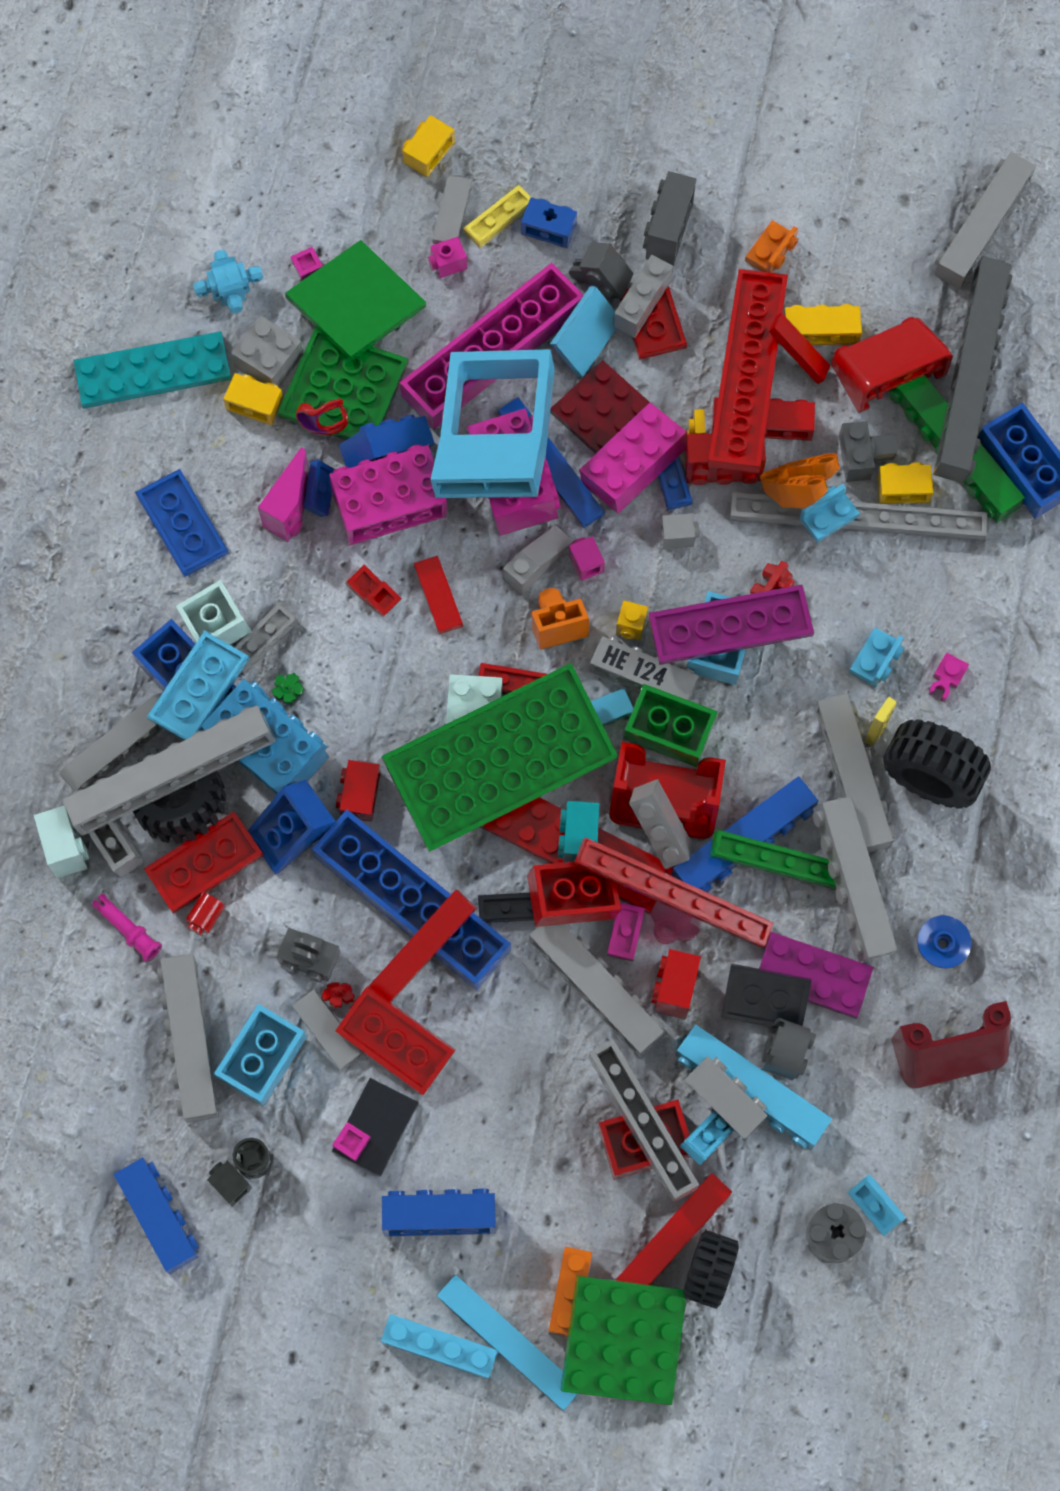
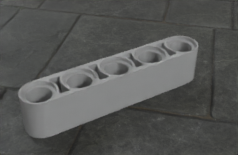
[60,693,163,791]

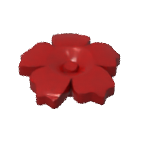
[321,982,355,1008]

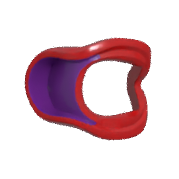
[296,398,348,435]

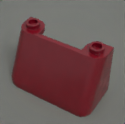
[891,1001,1011,1088]

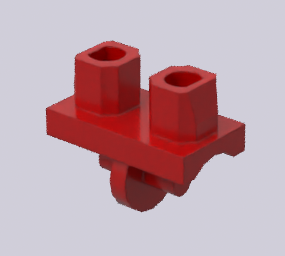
[750,561,795,594]

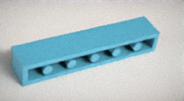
[675,1024,832,1150]

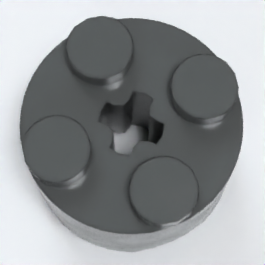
[760,1018,816,1081]
[806,1203,866,1263]

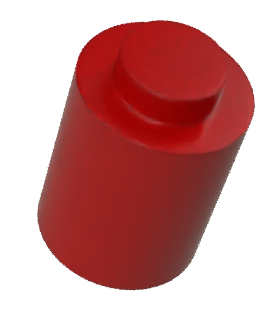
[186,892,225,936]

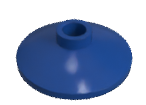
[917,915,972,969]

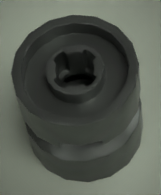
[232,1137,272,1179]

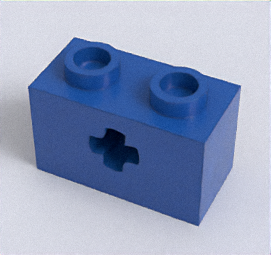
[521,197,577,248]

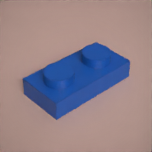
[304,459,335,517]

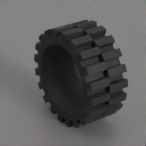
[133,742,226,844]

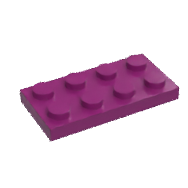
[759,932,874,1019]

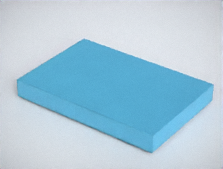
[550,286,617,377]

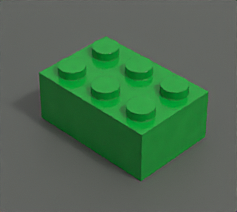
[624,684,718,767]

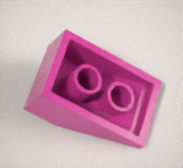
[258,447,309,542]

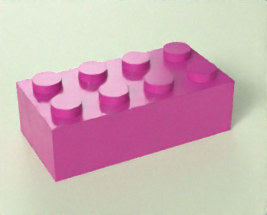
[579,403,687,514]

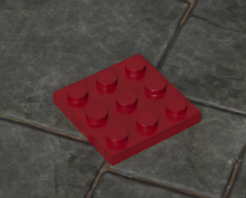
[550,360,650,454]

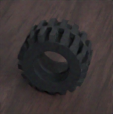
[683,1230,739,1309]

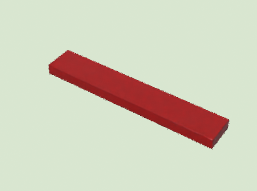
[349,890,477,1009]

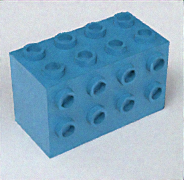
[201,679,329,795]

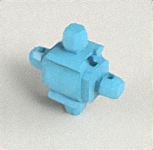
[193,249,263,314]

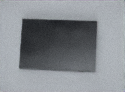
[721,963,812,1028]
[332,1078,419,1177]

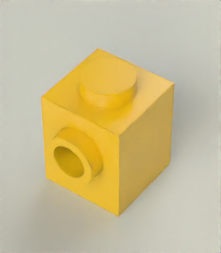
[616,600,648,641]

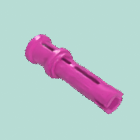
[92,894,162,962]

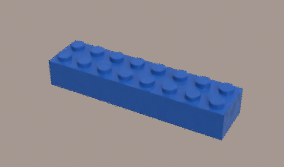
[312,810,511,991]

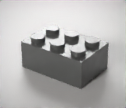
[643,171,697,266]

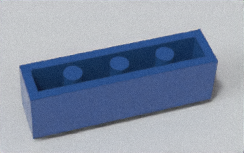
[114,1157,200,1275]

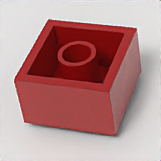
[651,949,701,1020]

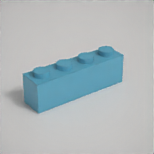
[381,1314,498,1380]

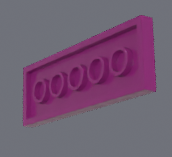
[648,585,814,665]

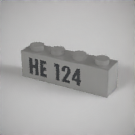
[589,636,698,701]

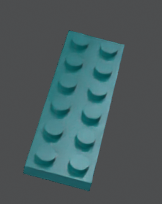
[74,331,231,409]

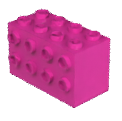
[467,408,561,536]
[330,445,447,546]

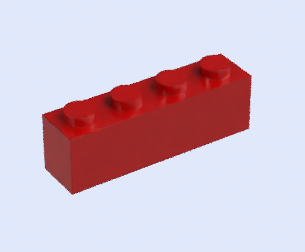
[711,397,815,441]

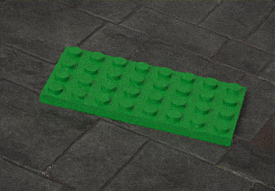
[381,663,618,852]

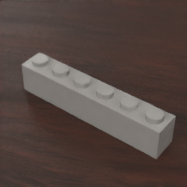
[934,152,1036,289]
[815,693,895,853]
[813,796,897,962]
[529,924,664,1058]
[157,953,219,1123]
[588,1039,699,1203]

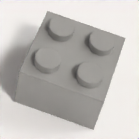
[231,315,303,387]

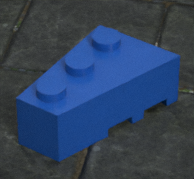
[339,414,435,468]

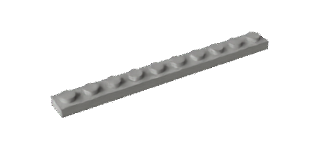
[730,492,987,540]

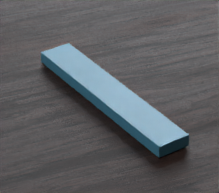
[437,1274,577,1411]

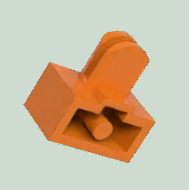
[531,588,589,650]

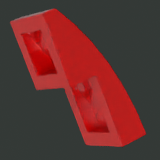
[345,564,402,617]

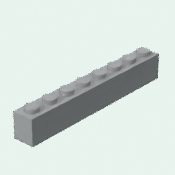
[63,705,276,836]

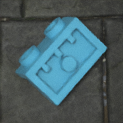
[799,484,860,543]
[849,628,905,687]

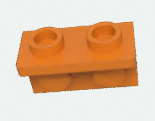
[745,220,799,273]

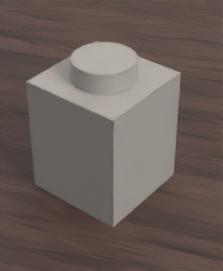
[661,513,699,549]

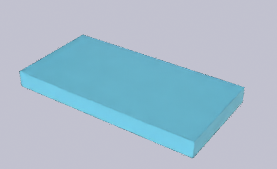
[147,630,250,741]

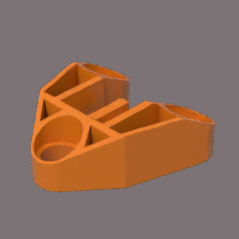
[760,453,840,509]

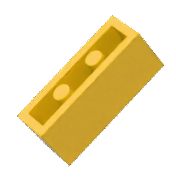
[784,304,862,345]

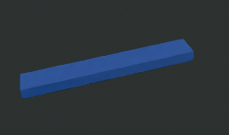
[498,397,605,528]

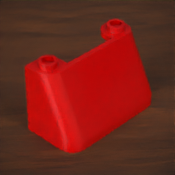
[831,317,953,414]
[609,742,726,839]

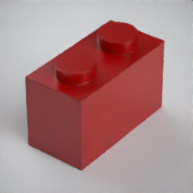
[336,760,381,822]

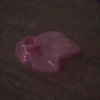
[651,901,700,944]

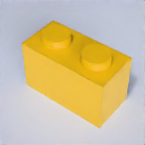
[402,115,455,177]
[223,373,283,426]
[877,462,933,504]

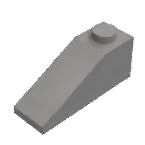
[503,525,573,596]

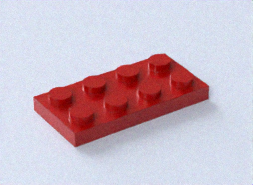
[144,811,263,914]
[335,986,456,1095]

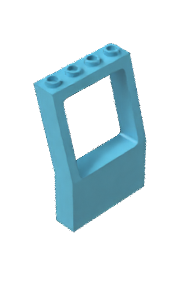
[431,349,555,498]

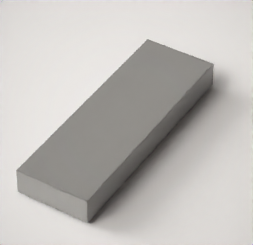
[432,175,472,244]
[234,603,298,676]
[292,989,362,1071]

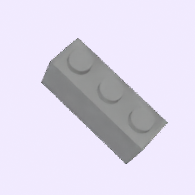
[613,255,673,338]
[629,779,693,869]
[88,820,144,877]
[685,1056,768,1140]

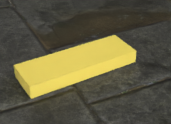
[464,185,531,248]
[864,697,897,747]

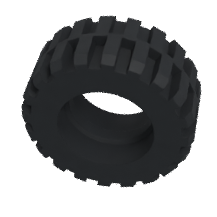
[883,719,991,809]

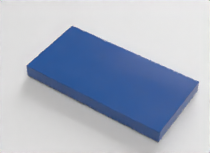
[135,469,229,577]

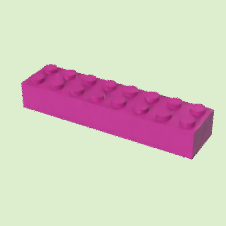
[400,262,584,430]

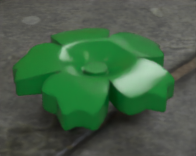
[271,673,304,704]

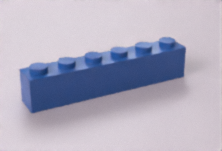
[672,776,819,893]

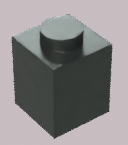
[207,1160,252,1207]

